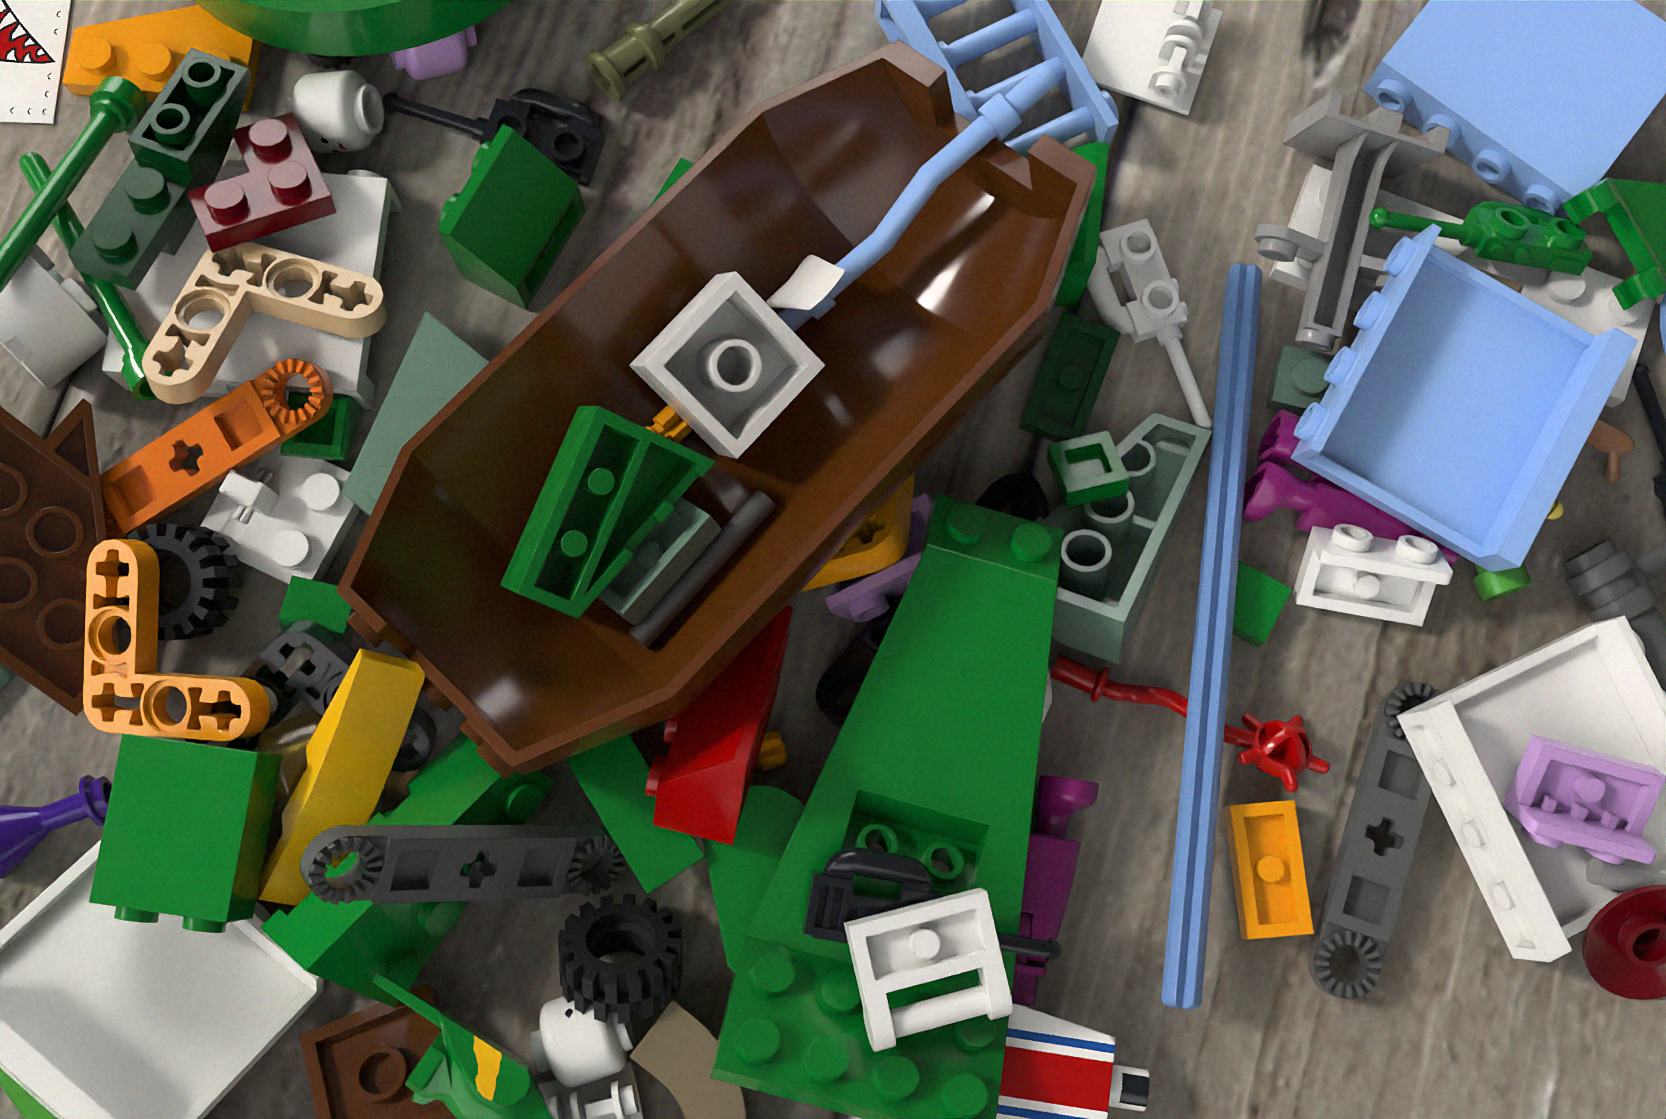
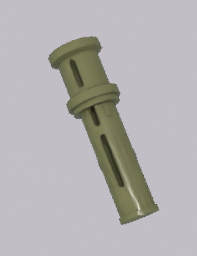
[584,0,736,102]

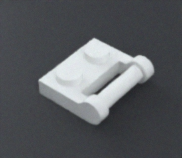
[844,888,1013,1052]

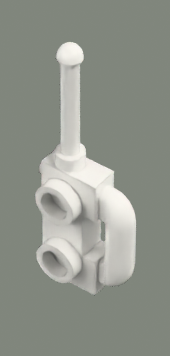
[1086,218,1214,431]

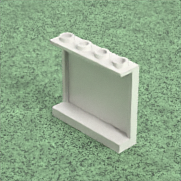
[102,160,402,410]
[1397,615,1666,962]
[0,840,324,1119]

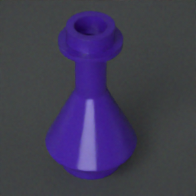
[0,775,112,879]

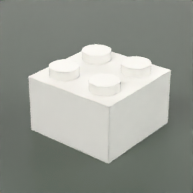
[629,271,825,459]

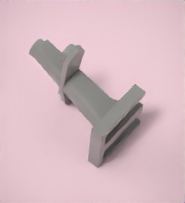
[1254,91,1451,352]

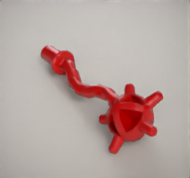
[1050,654,1330,793]

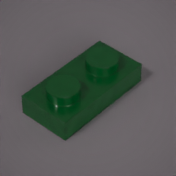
[1018,311,1121,442]

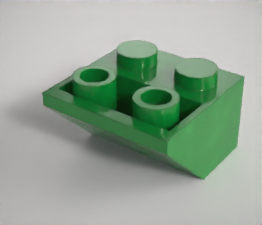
[438,124,586,310]

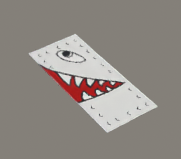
[0,0,71,124]

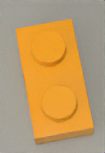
[1223,800,1314,940]

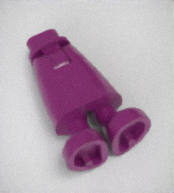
[1242,410,1459,567]
[1011,775,1099,1005]

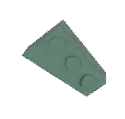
[342,311,489,517]

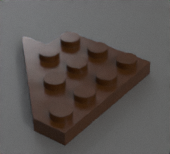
[0,398,120,716]

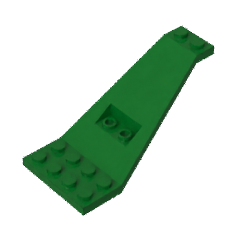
[709,494,1064,1119]

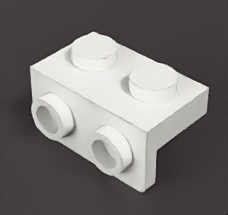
[1292,524,1453,626]

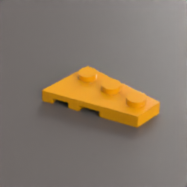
[62,5,262,112]

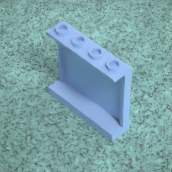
[1362,0,1666,219]
[1291,223,1638,572]

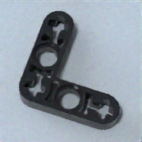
[185,620,437,773]

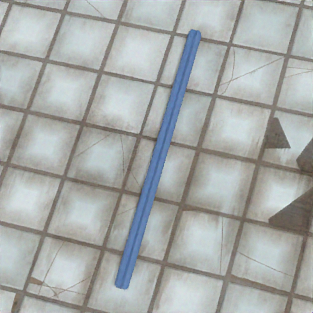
[1161,263,1262,1010]

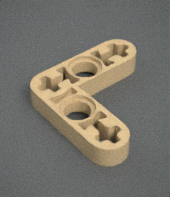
[141,241,388,404]

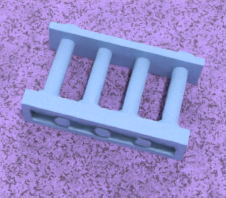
[874,0,1119,159]

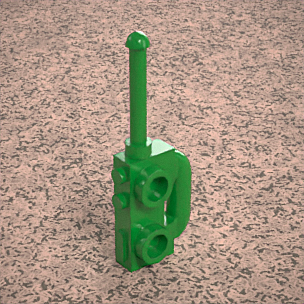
[1369,201,1593,276]

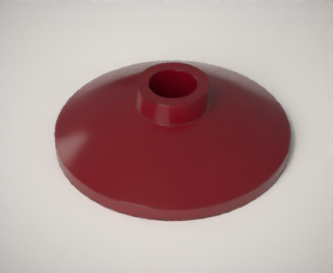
[1582,885,1666,1000]

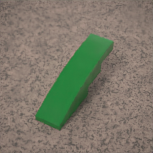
[565,734,706,895]

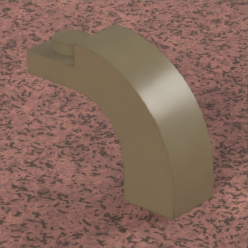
[629,997,749,1119]

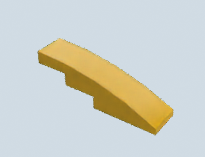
[258,648,425,906]

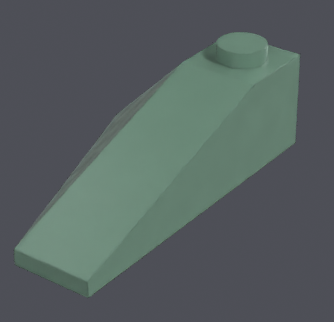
[1034,412,1213,664]

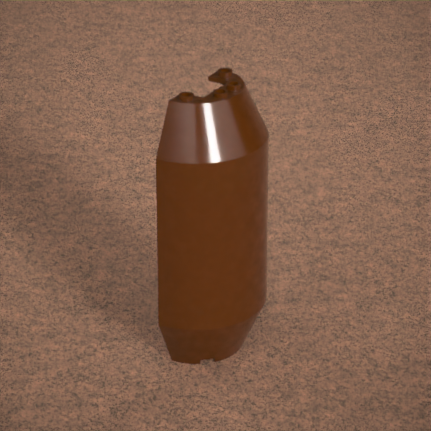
[336,40,1097,780]

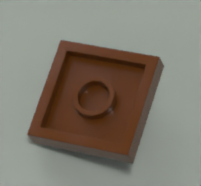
[299,983,456,1119]

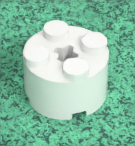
[0,244,110,390]

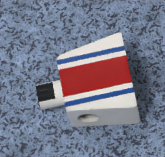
[996,1003,1150,1119]

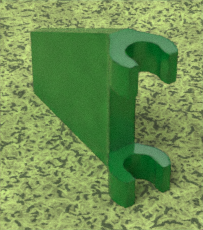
[1562,177,1666,311]

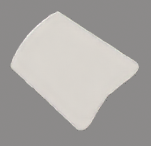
[766,254,845,310]

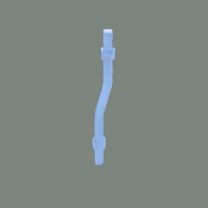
[777,63,1058,332]

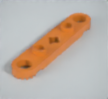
[100,359,333,540]

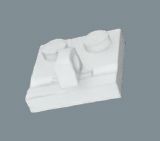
[200,444,360,585]

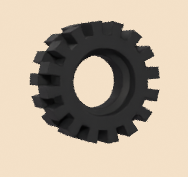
[116,523,242,641]
[558,894,682,1024]

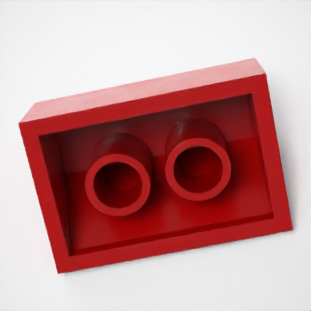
[645,605,794,845]

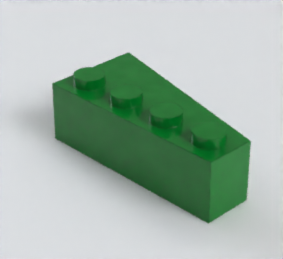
[260,731,554,1008]

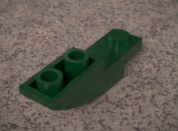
[68,48,251,291]

